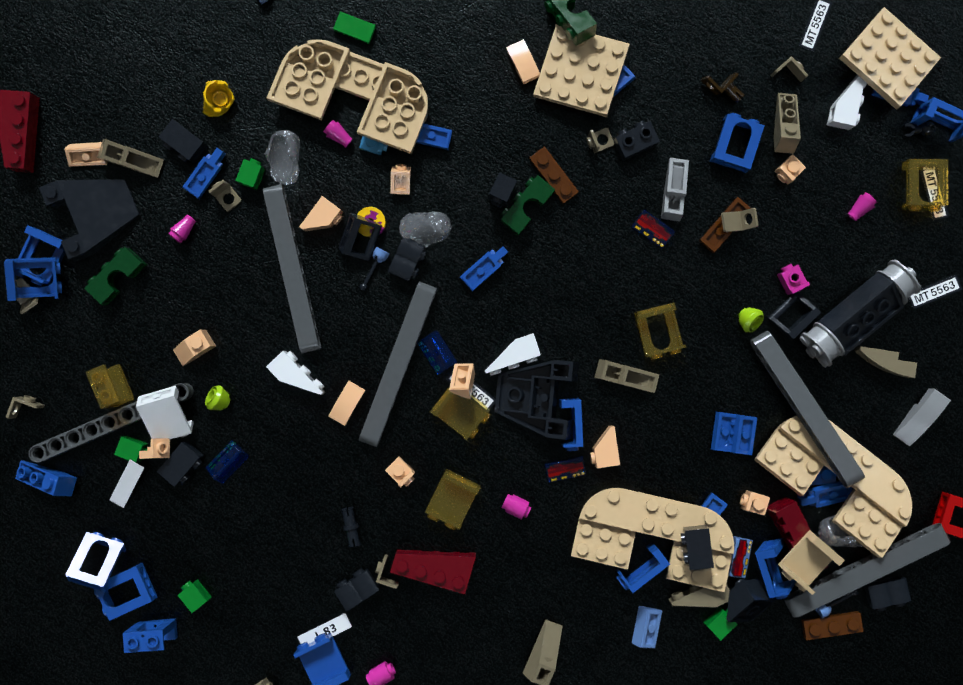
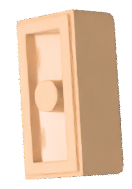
[65,142,108,167]
[449,364,475,399]

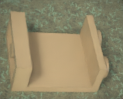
[778,530,845,595]

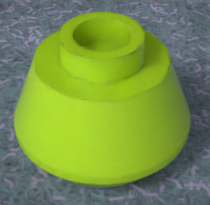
[738,307,764,332]
[205,385,230,410]

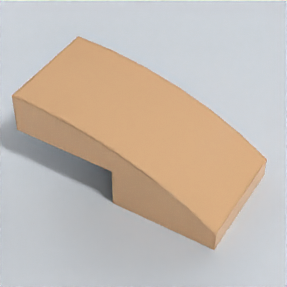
[506,40,540,84]
[329,381,365,426]

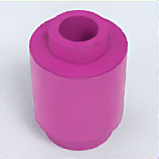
[501,494,531,519]
[366,661,396,685]

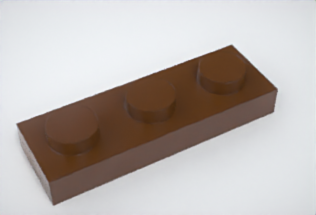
[529,146,579,204]
[699,197,751,253]
[801,611,863,640]

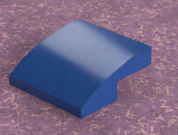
[711,412,757,455]

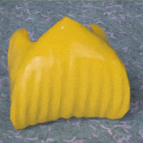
[203,80,235,117]

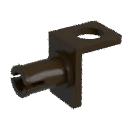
[701,72,744,103]

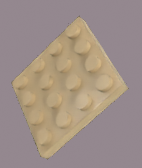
[839,7,941,110]
[533,24,630,117]

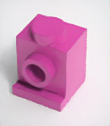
[777,264,810,295]

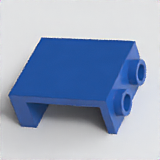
[294,633,351,685]

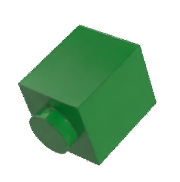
[235,158,265,190]
[114,435,149,463]
[178,579,212,613]
[704,606,738,640]

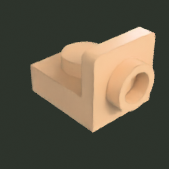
[775,154,806,184]
[390,164,411,195]
[139,438,170,459]
[385,456,415,488]
[740,490,770,516]

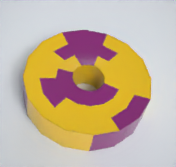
[357,207,386,238]

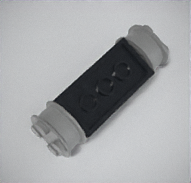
[799,259,921,368]

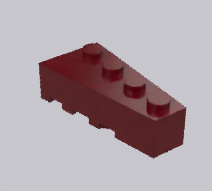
[0,90,40,173]
[767,497,828,569]
[390,550,476,594]

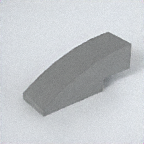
[661,158,689,221]
[893,389,951,446]

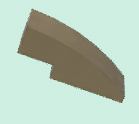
[97,139,164,178]
[854,346,917,378]
[595,359,659,393]

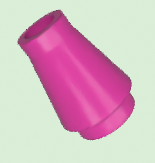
[323,120,352,148]
[848,192,877,221]
[168,215,196,244]

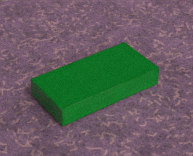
[333,11,376,44]

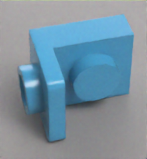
[359,136,388,155]

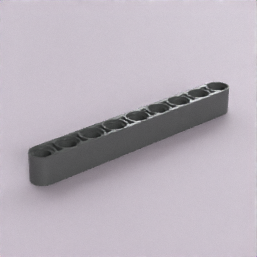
[263,184,321,354]
[359,281,437,447]
[750,331,865,488]
[29,383,194,462]
[783,523,951,617]

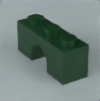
[544,0,597,46]
[500,175,555,236]
[84,247,147,306]

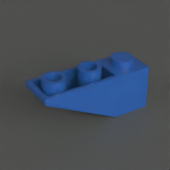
[15,460,77,496]

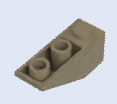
[774,93,801,154]
[668,584,730,607]
[523,619,562,685]

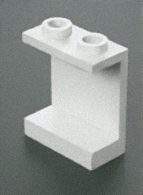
[136,386,193,440]

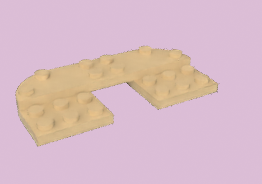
[267,40,428,154]
[754,416,912,558]
[571,488,734,592]

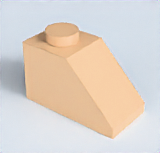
[299,196,343,231]
[173,329,216,366]
[590,426,620,468]

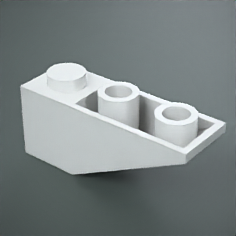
[827,75,867,130]
[485,333,541,376]
[266,351,325,395]

